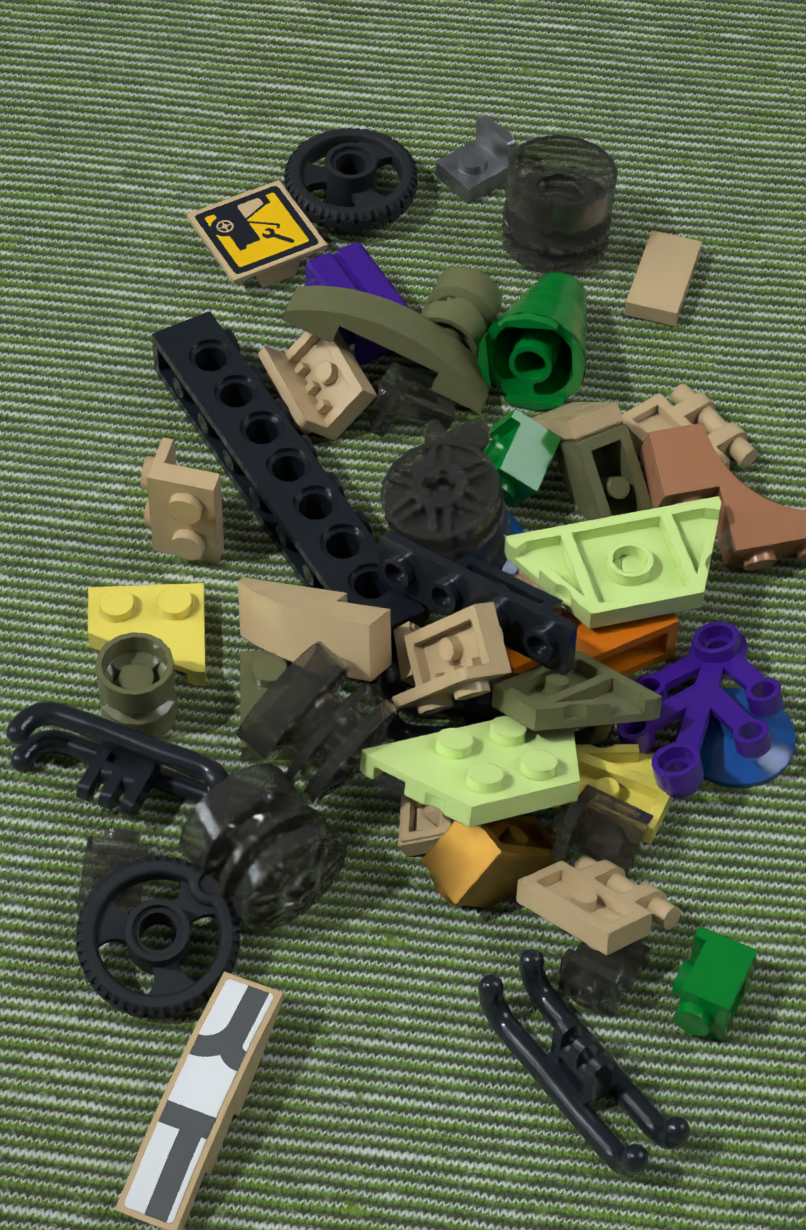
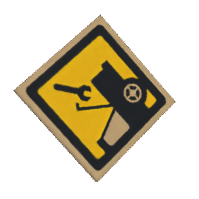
[186,180,328,287]

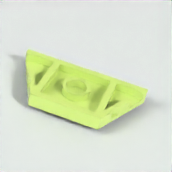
[504,496,721,629]
[360,716,580,827]

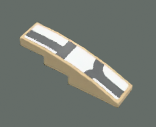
[115,971,285,1230]

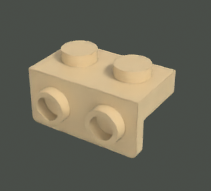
[258,330,377,441]
[140,437,224,564]
[392,602,511,715]

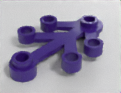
[617,621,784,798]

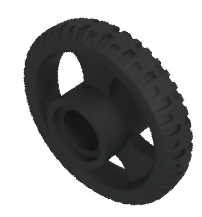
[284,127,418,232]
[76,856,241,1019]

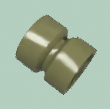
[420,266,502,357]
[95,632,178,738]

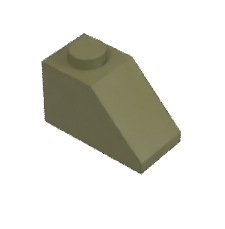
[555,425,653,521]

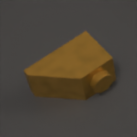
[421,815,569,908]

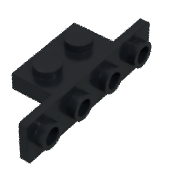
[378,531,577,675]

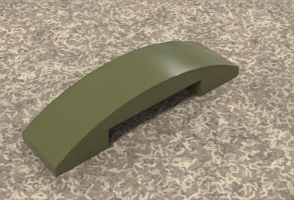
[282,285,490,413]

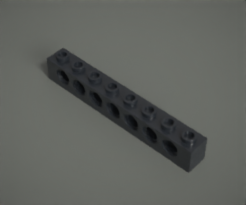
[152,311,429,660]

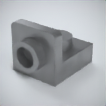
[436,115,517,204]

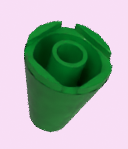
[477,272,587,411]

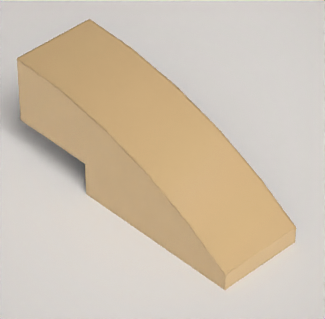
[238,577,392,682]

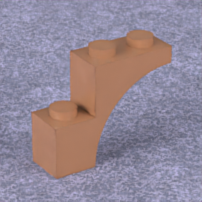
[639,422,806,571]

